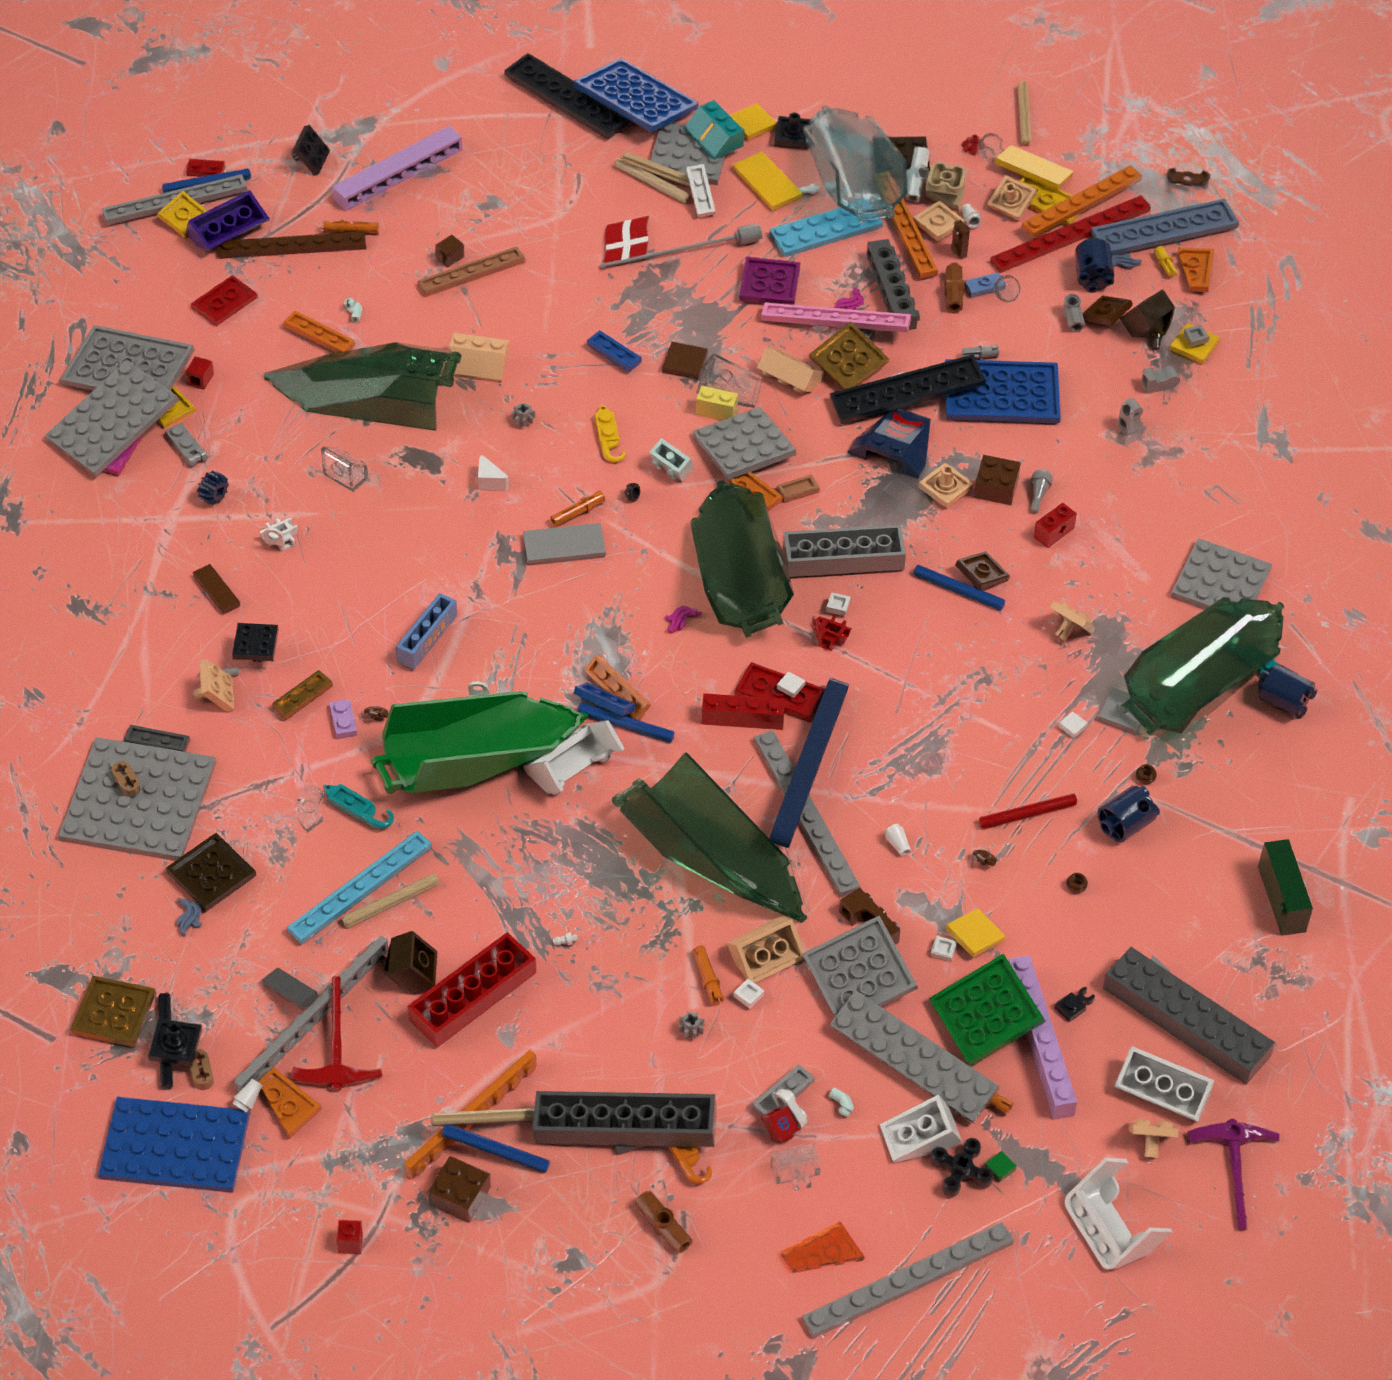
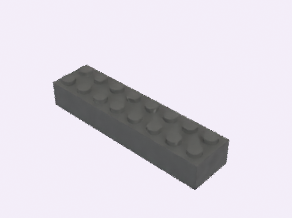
[1103,947,1275,1085]
[532,1091,717,1147]

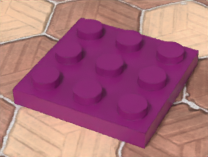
[739,257,801,305]

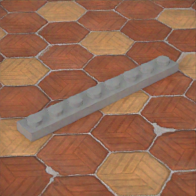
[101,174,247,225]

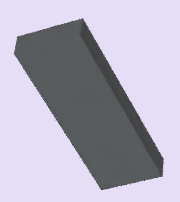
[124,725,190,752]
[261,967,319,1010]

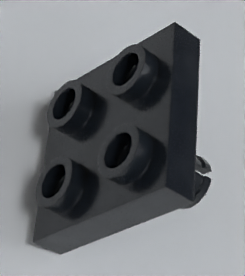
[774,112,813,149]
[292,125,330,175]
[232,623,279,662]
[148,1019,202,1067]

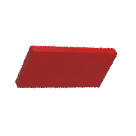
[735,662,825,722]

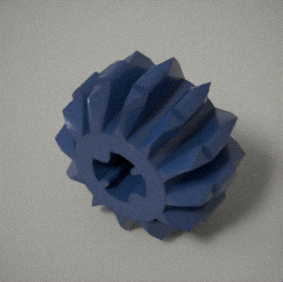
[197,470,229,505]

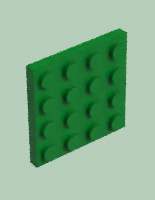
[929,953,1046,1067]

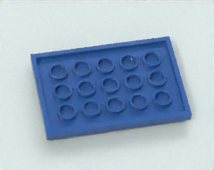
[573,58,699,132]
[945,359,1061,423]
[98,1097,250,1193]

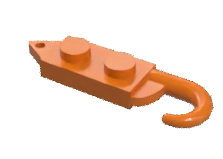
[668,1146,712,1184]

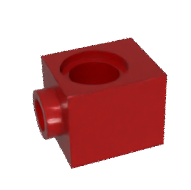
[337,1220,363,1254]

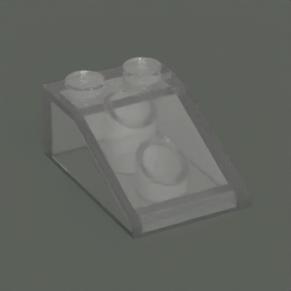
[696,353,763,408]

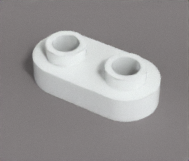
[773,1089,807,1130]

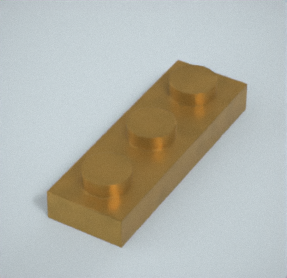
[272,670,333,720]

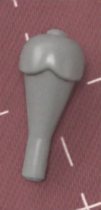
[1030,469,1053,514]

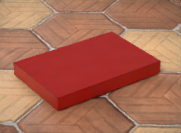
[191,275,258,326]

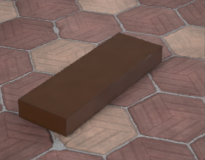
[193,564,241,615]

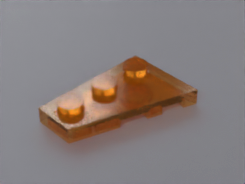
[781,1221,864,1273]

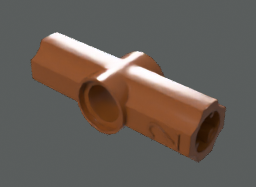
[945,263,964,313]
[635,1191,693,1253]

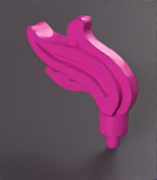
[834,287,864,310]
[665,606,702,634]

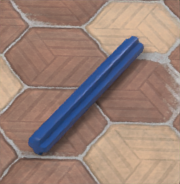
[162,168,251,193]
[914,565,1005,610]
[578,703,675,742]
[442,1124,550,1173]

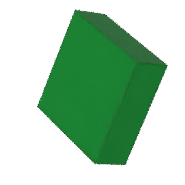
[984,1151,1017,1182]

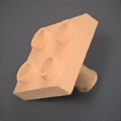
[987,175,1037,221]
[918,463,974,508]
[1050,601,1096,641]
[194,659,234,712]
[1128,1118,1179,1158]

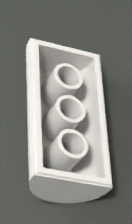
[1114,1046,1215,1122]

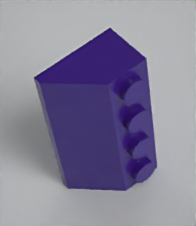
[186,190,270,251]

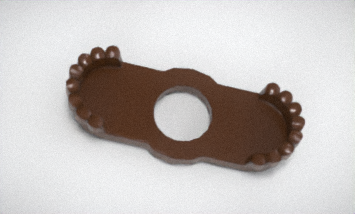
[1167,167,1210,186]

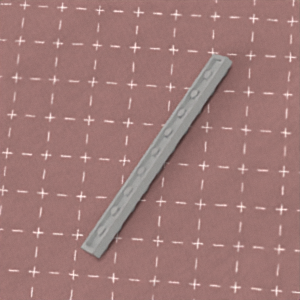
[754,730,860,897]
[234,936,389,1094]
[802,1222,1014,1339]

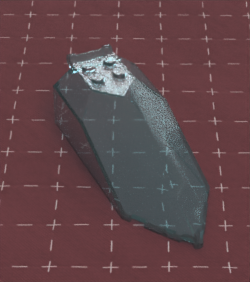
[803,105,908,223]

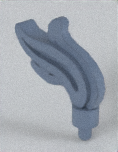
[1112,253,1142,268]
[177,898,202,937]

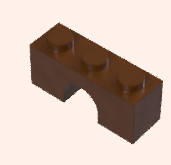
[839,888,901,945]

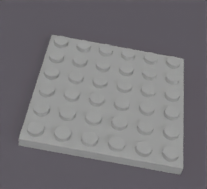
[58,737,216,861]

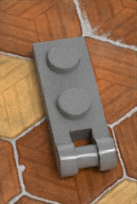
[165,423,208,467]

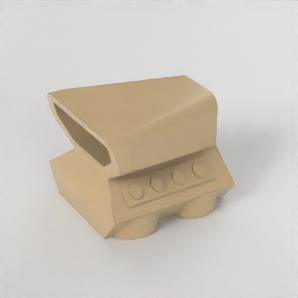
[926,162,967,210]

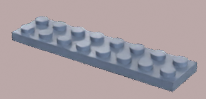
[1091,198,1239,255]

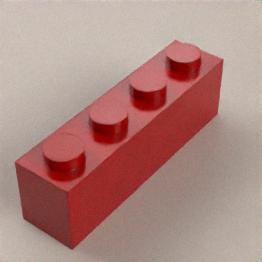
[701,693,785,730]

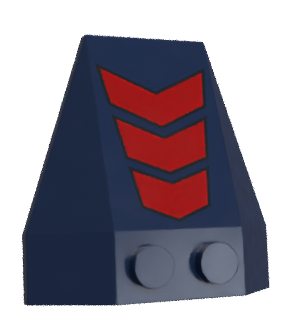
[848,408,931,479]

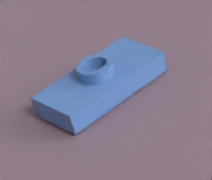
[964,272,1006,298]

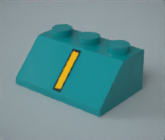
[684,100,744,160]

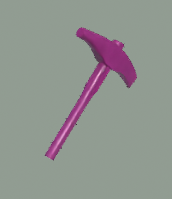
[1188,1118,1280,1231]

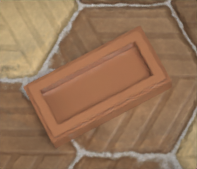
[776,474,820,503]

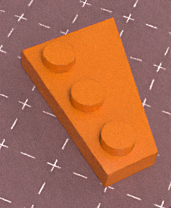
[1178,248,1214,292]

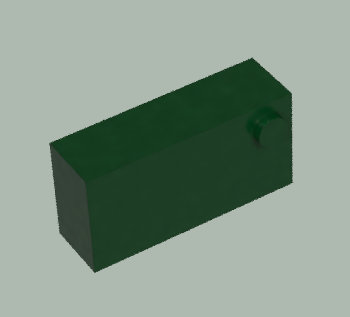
[1258,839,1313,936]

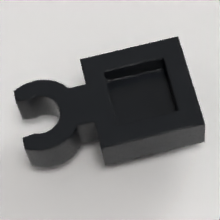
[1055,987,1095,1022]

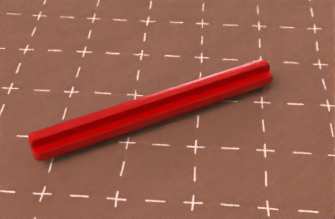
[979,793,1078,829]

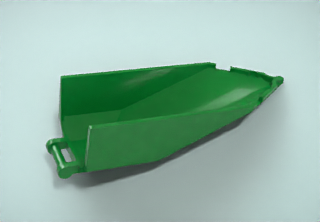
[371,691,588,794]

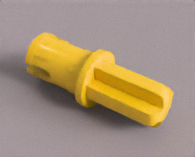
[1154,246,1177,278]

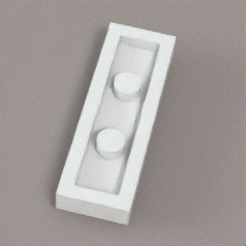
[686,164,715,218]

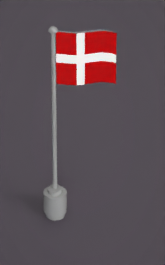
[600,216,762,269]

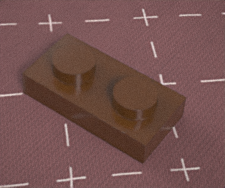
[951,219,970,259]

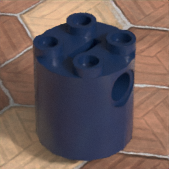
[1075,238,1114,293]
[1258,663,1318,718]
[1097,786,1160,842]

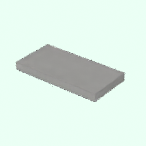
[523,523,606,565]

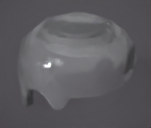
[977,133,1004,162]
[993,275,1021,303]

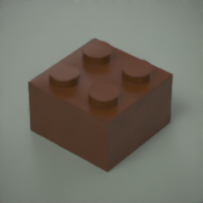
[974,455,1021,505]
[428,1156,491,1223]

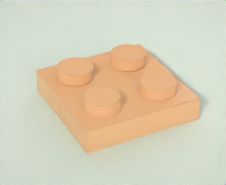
[913,201,965,241]

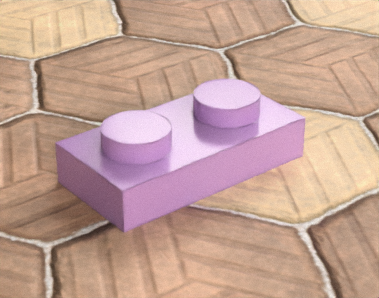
[329,699,357,739]

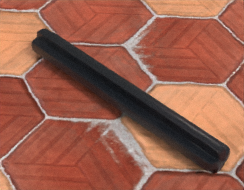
[158,992,173,1090]

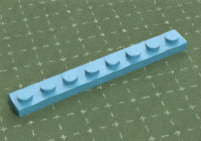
[287,831,432,945]

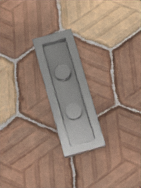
[752,1064,815,1117]

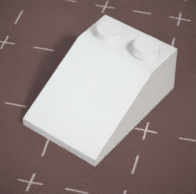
[880,1095,962,1163]

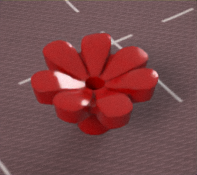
[962,134,985,155]

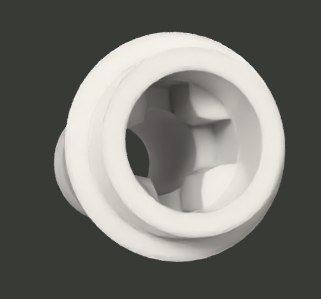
[961,204,981,228]
[884,824,911,856]
[232,1079,263,1113]

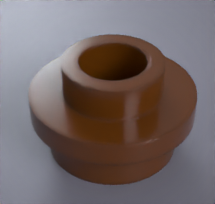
[1136,764,1157,784]
[1066,873,1088,893]

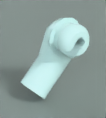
[344,298,362,323]
[829,1087,854,1117]

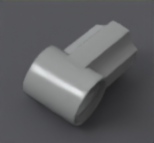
[1063,294,1085,333]

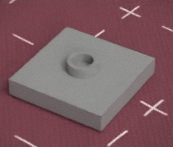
[1098,687,1150,734]

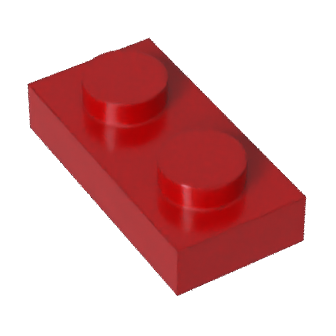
[186,159,225,177]

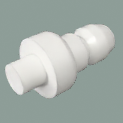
[799,184,820,195]
[553,932,578,946]

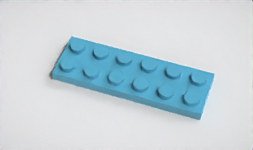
[769,200,883,258]

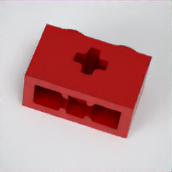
[1034,502,1077,548]

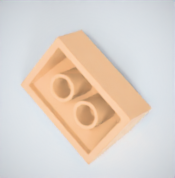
[446,333,509,383]
[757,347,826,394]
[727,916,805,983]

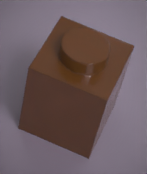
[435,234,465,267]

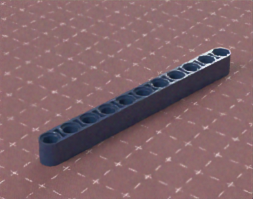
[769,678,849,848]

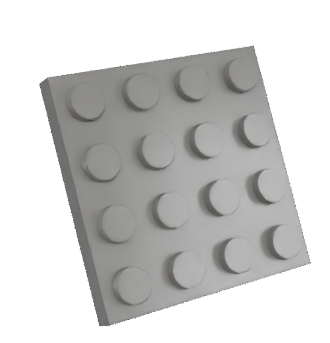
[649,123,726,185]
[693,407,796,480]
[1171,538,1272,624]
[802,915,918,1017]

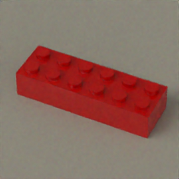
[407,932,537,1048]

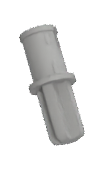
[961,345,1000,360]

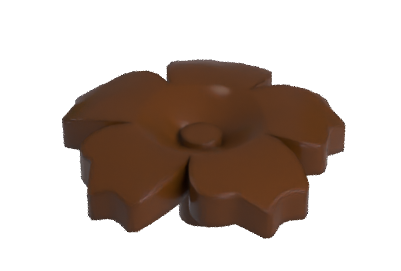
[364,706,388,720]
[973,849,997,867]

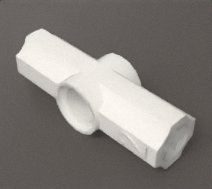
[905,147,930,202]

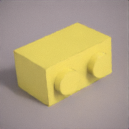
[696,386,738,420]

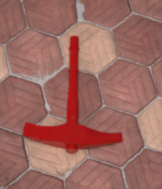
[291,976,383,1092]

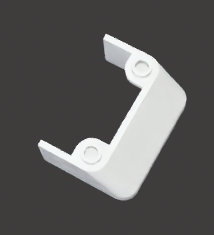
[523,720,625,795]
[1065,1158,1173,1269]

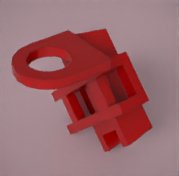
[811,616,852,651]

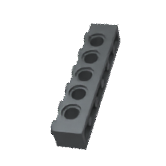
[866,239,920,332]

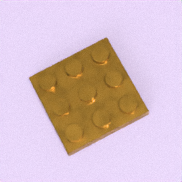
[809,322,889,390]
[71,975,156,1047]

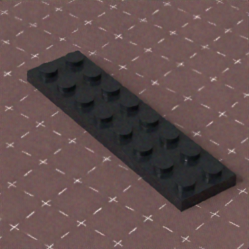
[504,53,632,139]
[830,354,986,425]

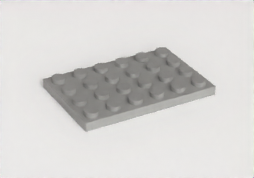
[60,325,195,391]
[44,360,179,477]

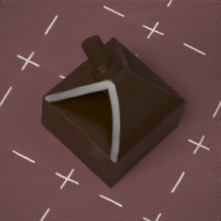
[1119,289,1175,350]
[378,930,438,995]

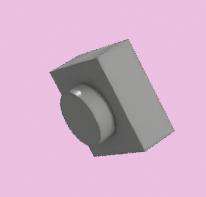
[1183,325,1209,347]

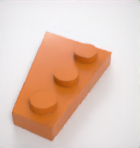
[728,472,782,521]
[258,1067,322,1138]

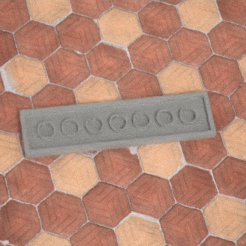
[830,990,999,1124]

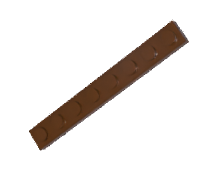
[219,231,366,259]

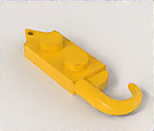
[595,404,626,463]

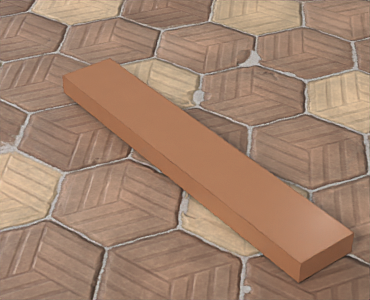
[417,246,525,297]

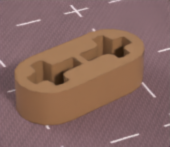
[112,761,141,797]
[190,1049,214,1090]

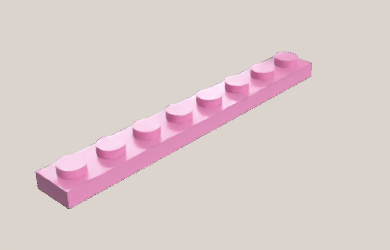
[761,303,911,332]

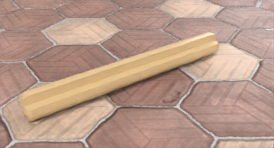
[1018,81,1031,146]
[622,152,690,188]
[615,157,690,203]
[342,873,439,928]
[430,1108,534,1126]

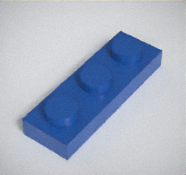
[587,330,642,372]
[574,682,636,716]

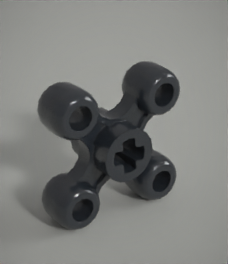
[930,1138,994,1197]

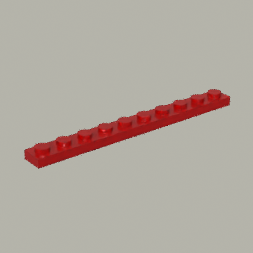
[991,195,1151,273]

